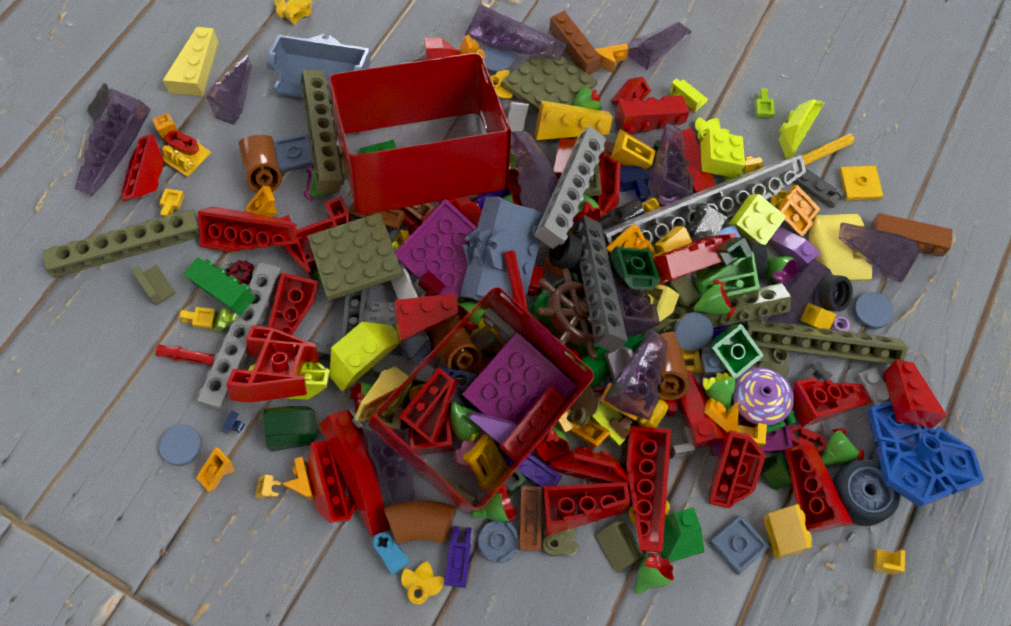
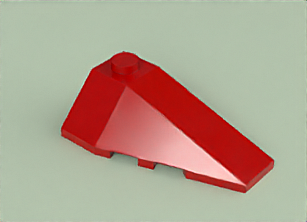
[268,272,320,336]
[678,369,727,449]
[792,378,872,427]

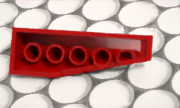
[198,206,297,252]
[319,409,390,537]
[626,426,672,553]

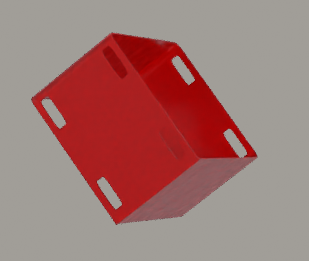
[329,53,512,215]
[368,287,594,512]

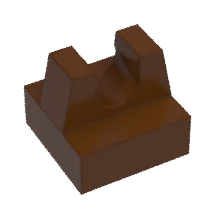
[609,415,632,439]

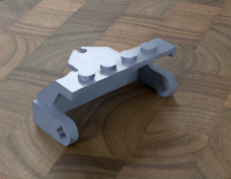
[266,34,371,102]
[460,197,544,307]

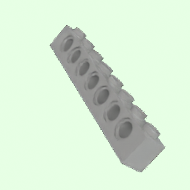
[534,126,606,249]
[197,262,283,413]

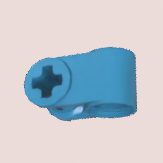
[373,532,410,575]

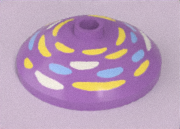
[732,367,794,426]

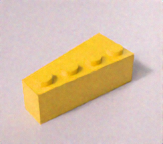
[534,100,613,140]

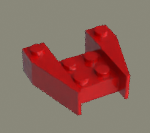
[278,196,351,280]
[226,326,319,403]

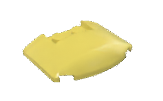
[808,214,872,281]

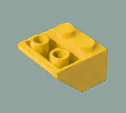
[611,129,656,175]
[763,504,812,559]

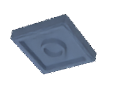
[273,133,313,173]
[710,514,770,575]

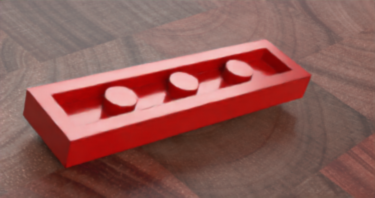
[499,386,566,461]

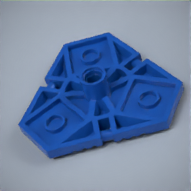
[867,401,984,507]

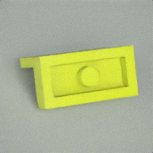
[669,78,708,113]
[590,402,631,445]

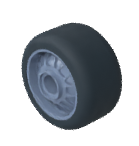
[833,460,901,526]

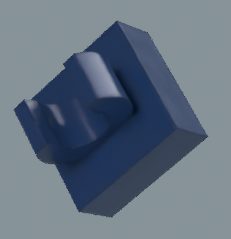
[221,410,245,434]

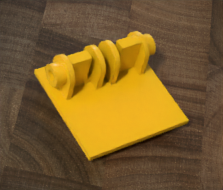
[162,142,212,177]

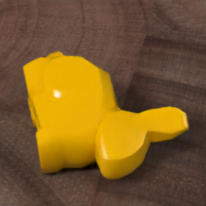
[274,0,312,25]
[637,399,668,428]

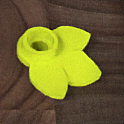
[695,117,729,142]

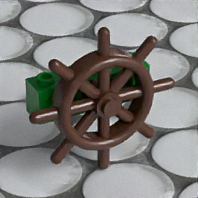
[529,268,600,360]

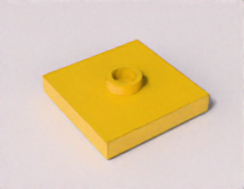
[839,166,883,201]

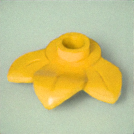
[487,70,512,99]
[401,561,444,605]

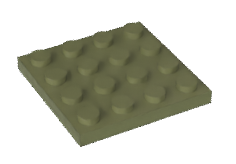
[501,44,597,113]
[308,212,403,301]

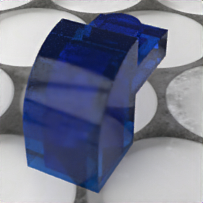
[619,165,651,204]

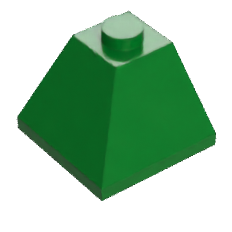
[710,324,764,379]
[661,507,705,563]

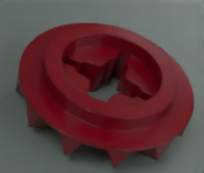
[226,259,255,285]

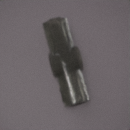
[596,198,644,230]

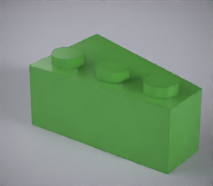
[694,251,760,297]

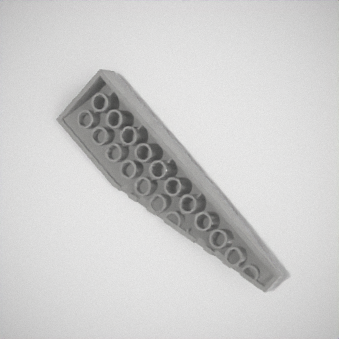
[603,154,806,260]

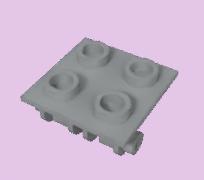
[364,302,397,331]

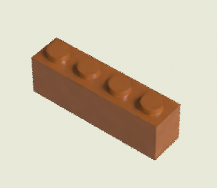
[549,11,601,75]
[870,213,953,257]

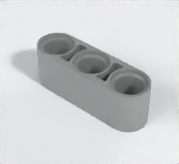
[506,101,529,148]

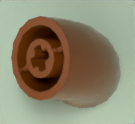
[238,135,282,193]
[425,314,482,378]
[640,331,689,400]
[384,500,457,545]

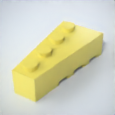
[163,27,219,96]

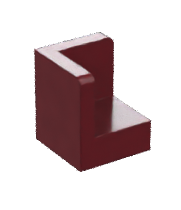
[418,270,446,297]

